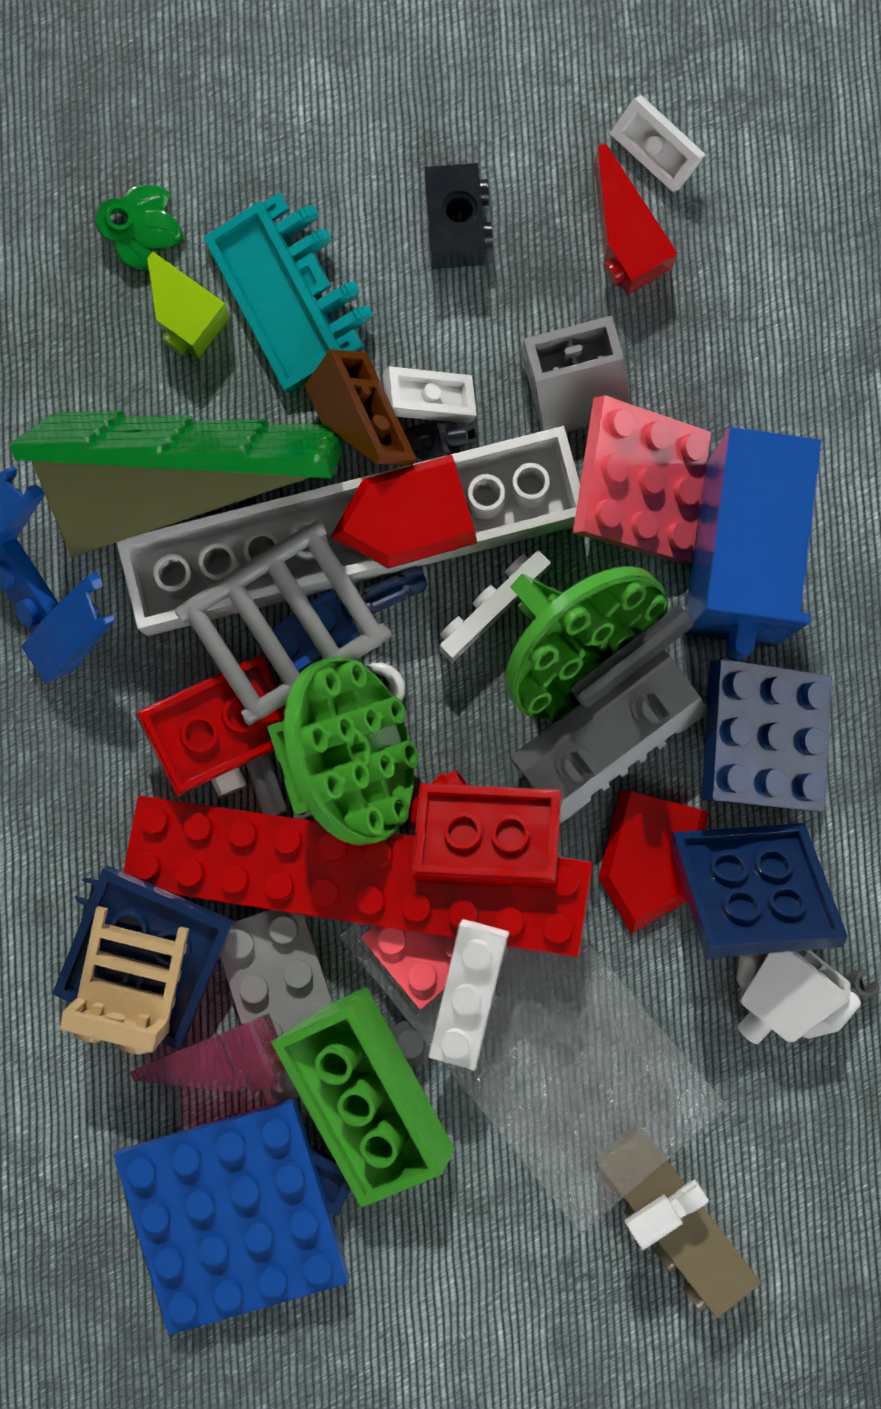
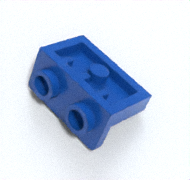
[255,589,361,682]

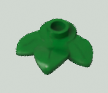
[95,185,184,272]

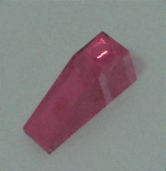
[130,1013,285,1093]

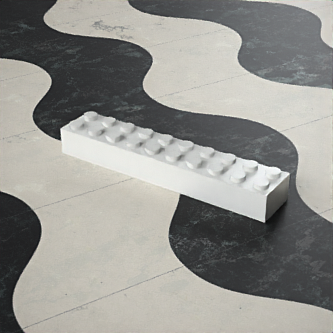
[117,426,580,636]

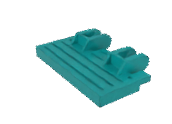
[203,192,373,393]

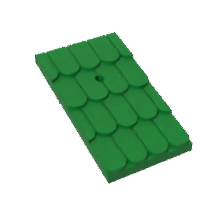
[8,410,347,558]

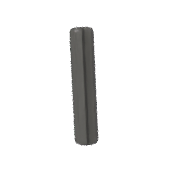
[571,605,693,708]

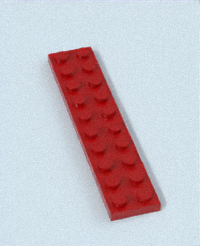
[123,795,593,958]

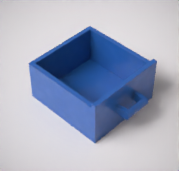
[684,427,822,662]

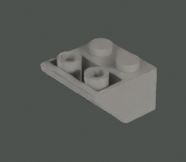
[521,316,630,433]

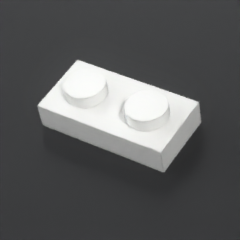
[609,95,706,192]
[383,366,477,424]

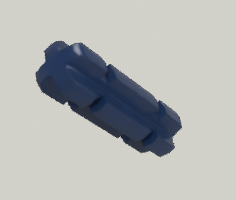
[341,567,427,623]

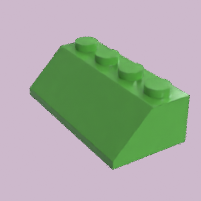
[271,987,455,1208]

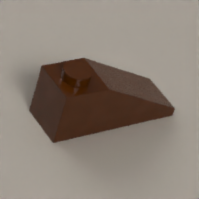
[304,349,417,465]

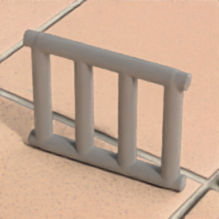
[175,519,392,725]

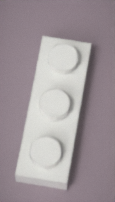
[440,550,551,663]
[429,919,509,1070]

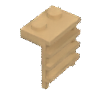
[59,906,189,1054]

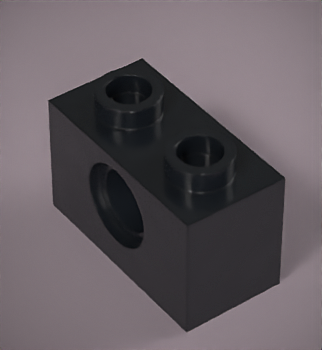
[424,163,493,269]

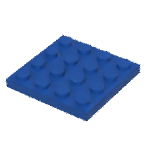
[113,1098,350,1335]

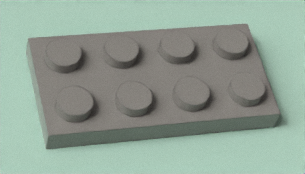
[220,910,333,1106]

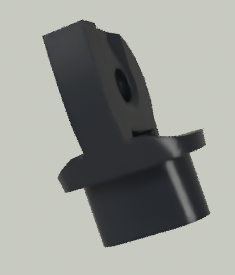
[404,421,477,461]

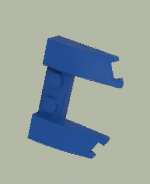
[0,466,115,684]

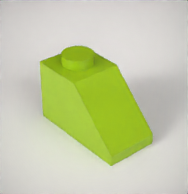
[147,252,230,359]

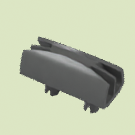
[510,650,707,824]

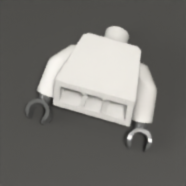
[736,950,880,1044]

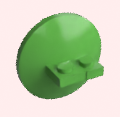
[505,567,668,723]
[267,657,419,845]

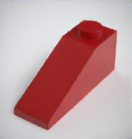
[594,143,678,296]

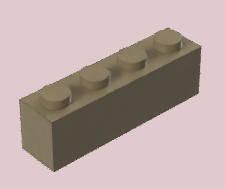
[594,1123,762,1319]

